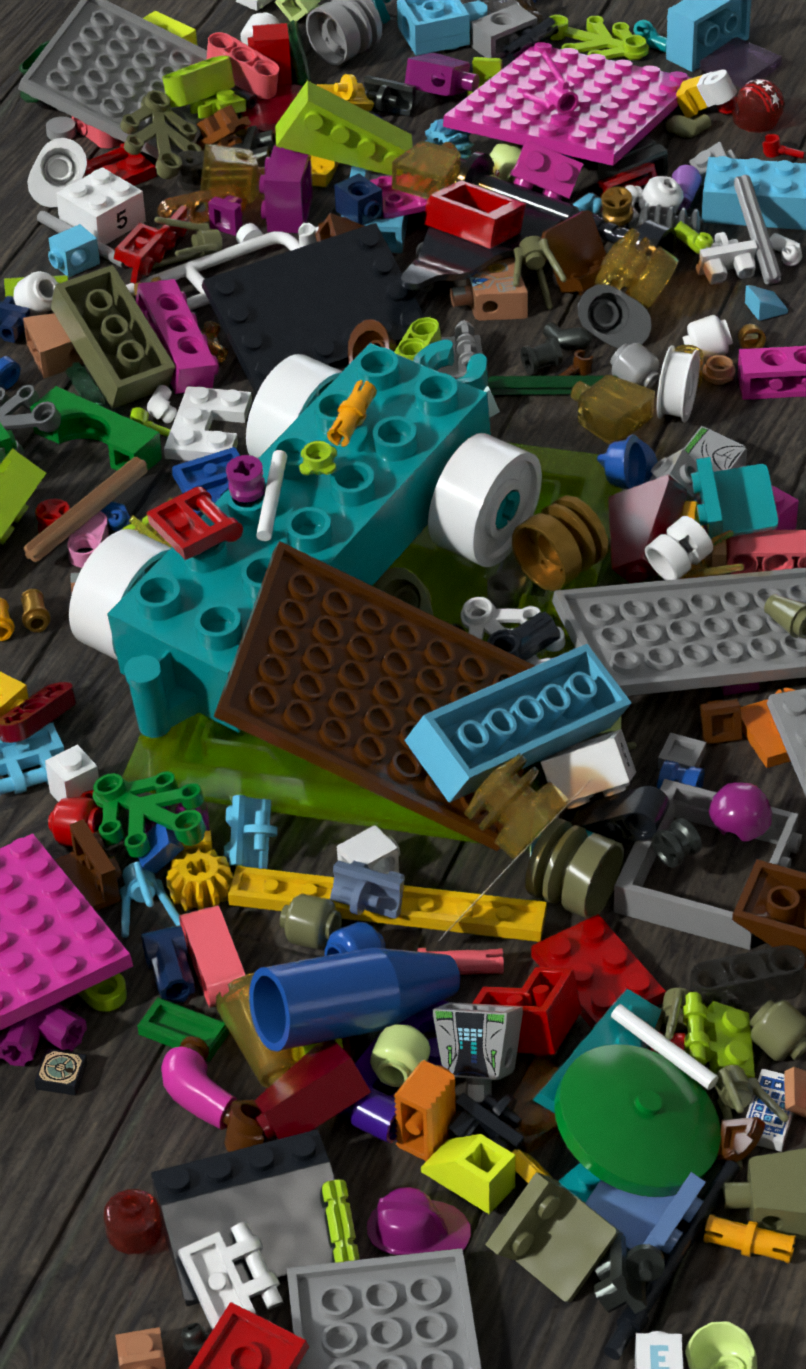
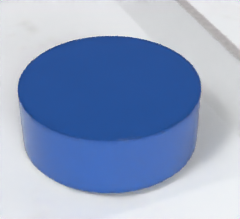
[0,356,21,390]

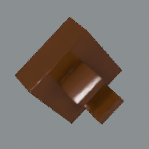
[700,699,742,745]

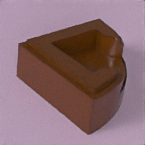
[716,1117,766,1165]

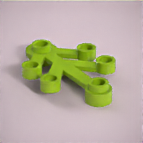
[547,15,649,61]

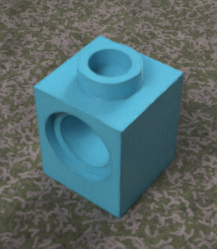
[48,224,100,278]

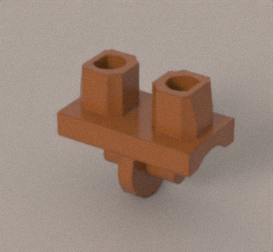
[196,105,251,158]

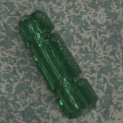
[66,362,105,406]

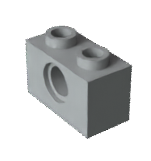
[471,3,537,58]

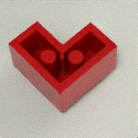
[247,23,292,85]
[472,967,581,1056]

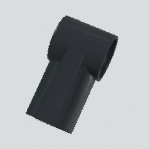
[487,611,561,661]

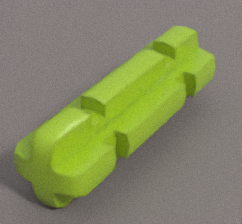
[322,1179,360,1263]

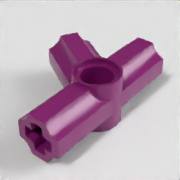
[0,1003,87,1066]

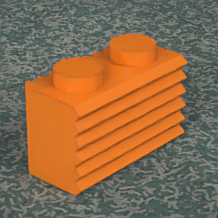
[394,1060,456,1161]

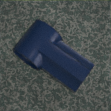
[141,925,195,1004]

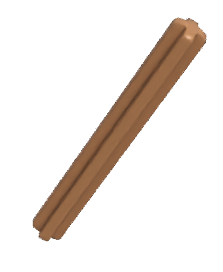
[24,457,148,562]

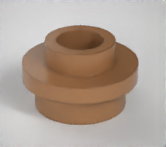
[703,355,736,385]

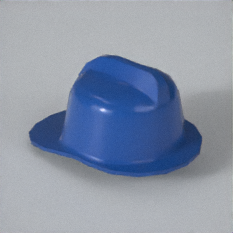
[597,434,658,490]

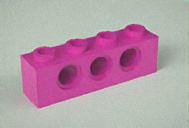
[136,279,219,394]
[737,346,806,400]

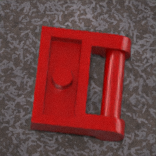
[83,142,157,186]
[146,487,243,560]

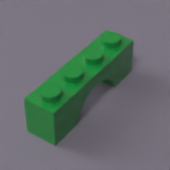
[30,386,162,471]

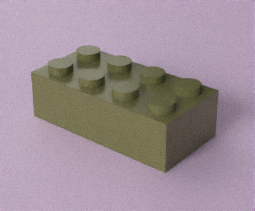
[51,265,175,409]

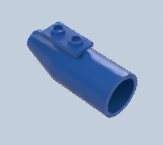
[249,947,460,1051]

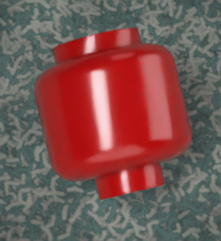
[48,797,103,847]

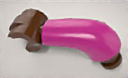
[161,1036,264,1152]

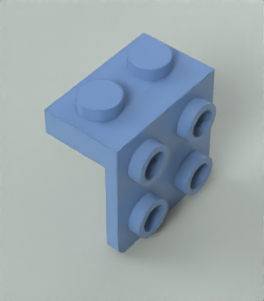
[585,1172,706,1254]

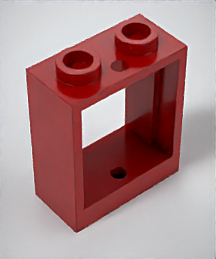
[425,180,526,249]

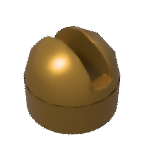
[738,323,766,349]

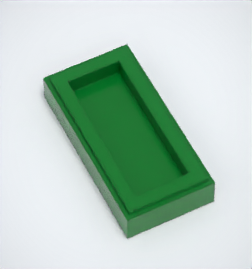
[137,997,230,1062]

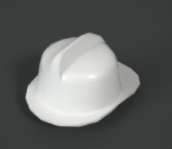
[27,138,87,208]

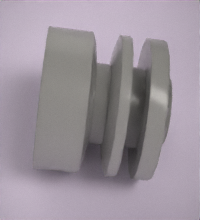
[306,0,382,65]

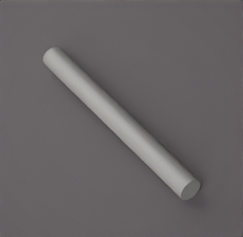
[37,211,128,269]

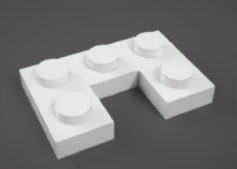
[164,386,252,461]

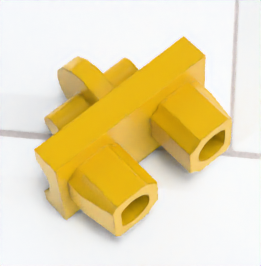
[317,74,374,111]

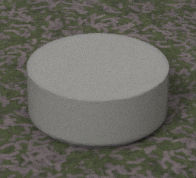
[46,117,76,140]

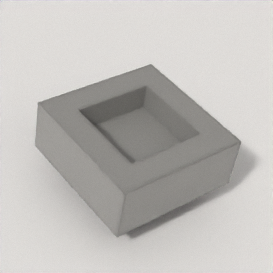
[658,733,706,769]

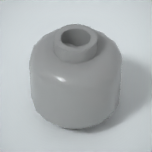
[610,343,660,392]

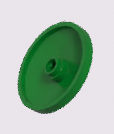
[554,1044,721,1197]

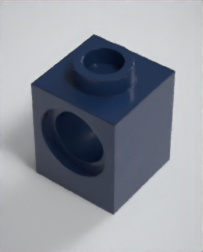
[334,173,383,225]

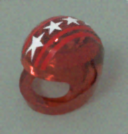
[732,79,785,133]

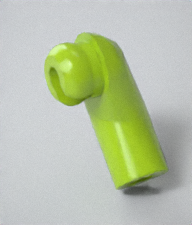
[674,221,713,254]

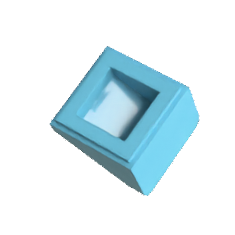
[745,285,788,321]

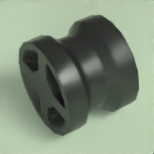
[652,818,702,868]

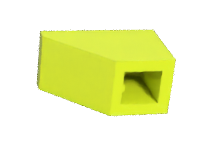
[421,1134,515,1214]

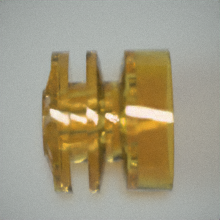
[595,228,678,309]
[464,753,570,860]

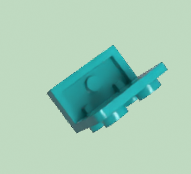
[691,457,778,540]

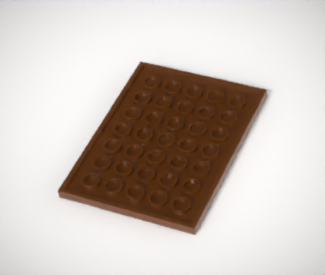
[214,541,535,851]

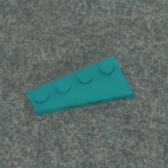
[533,989,662,1113]

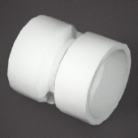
[645,516,713,580]

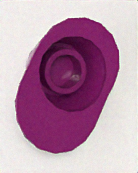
[367,1187,471,1255]

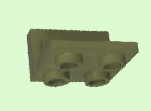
[485,1172,619,1302]

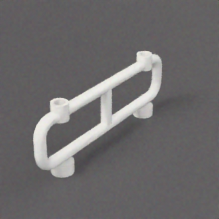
[126,223,300,311]

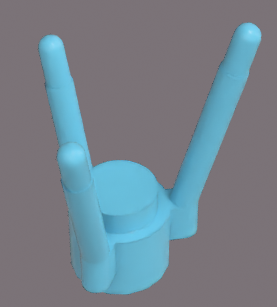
[119,861,180,938]

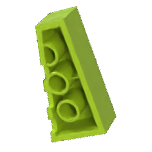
[275,80,413,176]
[0,448,46,545]

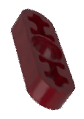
[0,682,76,743]

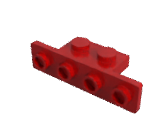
[113,205,189,284]

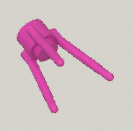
[523,51,579,114]

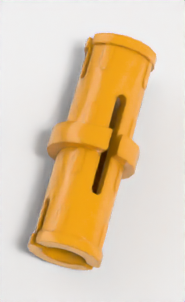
[327,380,377,447]
[703,1214,796,1264]

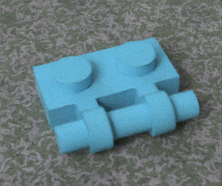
[0,722,64,795]

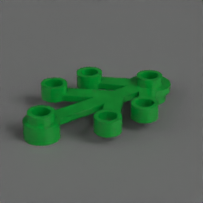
[93,771,206,858]

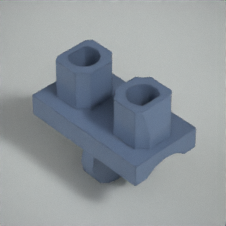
[330,860,405,919]

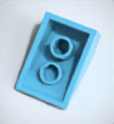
[666,0,751,72]

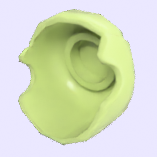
[685,1321,757,1369]

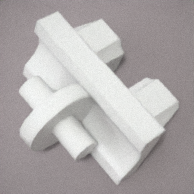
[696,232,757,285]

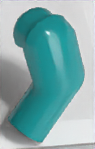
[633,20,667,53]

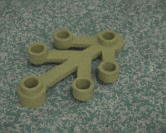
[120,90,202,180]

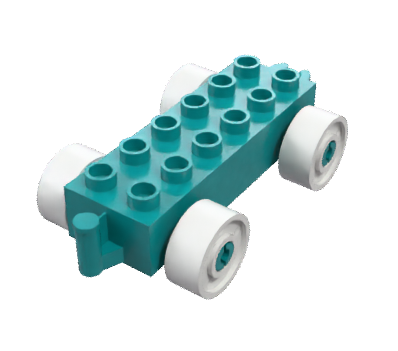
[69,339,542,738]

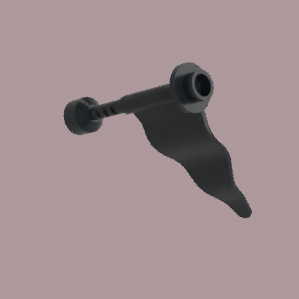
[400,151,676,290]

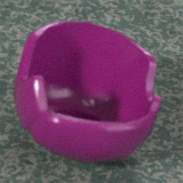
[709,782,773,841]

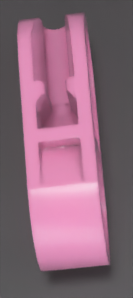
[67,511,109,568]

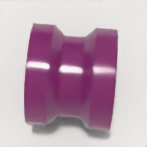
[226,455,266,503]

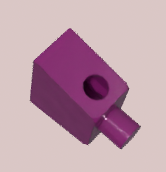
[405,52,480,96]

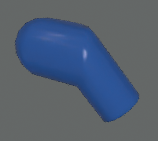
[101,502,131,531]

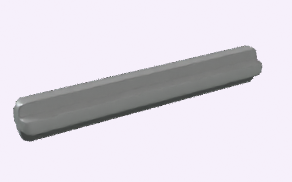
[734,175,781,285]

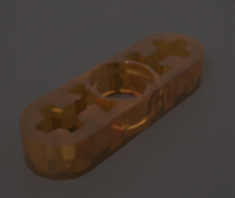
[157,184,247,225]

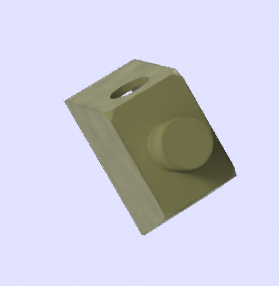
[723,1148,806,1240]

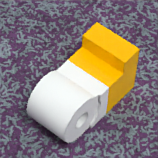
[676,69,737,118]

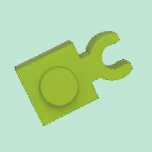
[190,89,246,119]

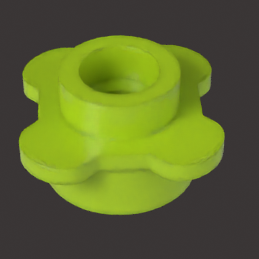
[299,441,337,475]

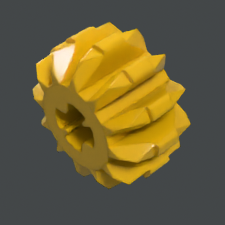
[166,847,233,912]

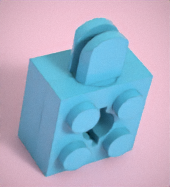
[397,0,488,56]

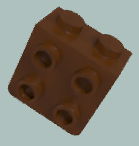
[541,210,630,295]
[54,819,122,911]

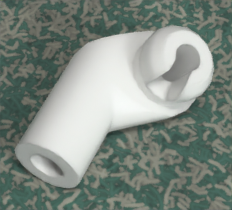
[770,233,802,266]
[147,385,177,423]

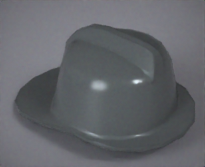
[578,284,651,348]

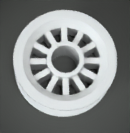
[657,345,700,423]

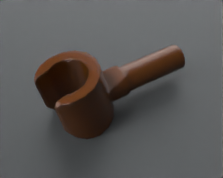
[558,350,594,376]

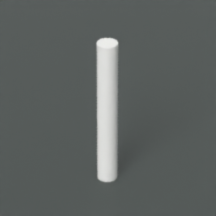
[256,450,287,541]
[611,1004,719,1090]

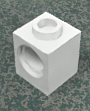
[337,825,400,874]

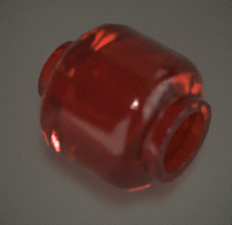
[103,1189,162,1254]

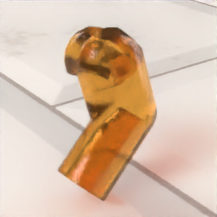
[200,321,228,362]

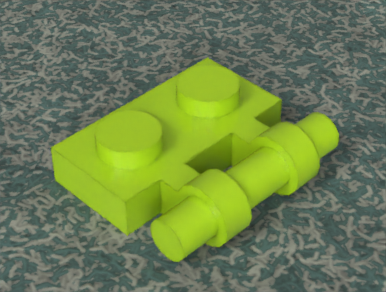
[682,992,755,1078]

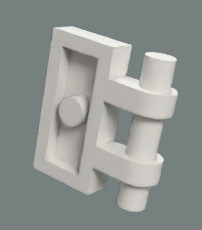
[178,1221,283,1330]

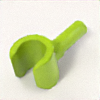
[130,407,171,437]

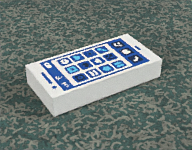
[746,1069,794,1152]

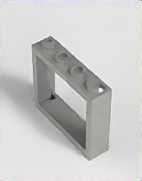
[614,779,802,950]

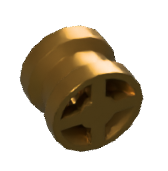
[601,187,634,226]

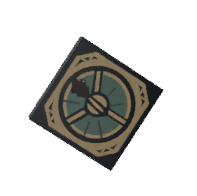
[34,1049,88,1096]

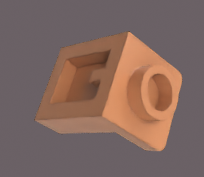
[115,1327,166,1369]

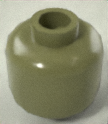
[280,894,342,950]
[749,1000,806,1062]

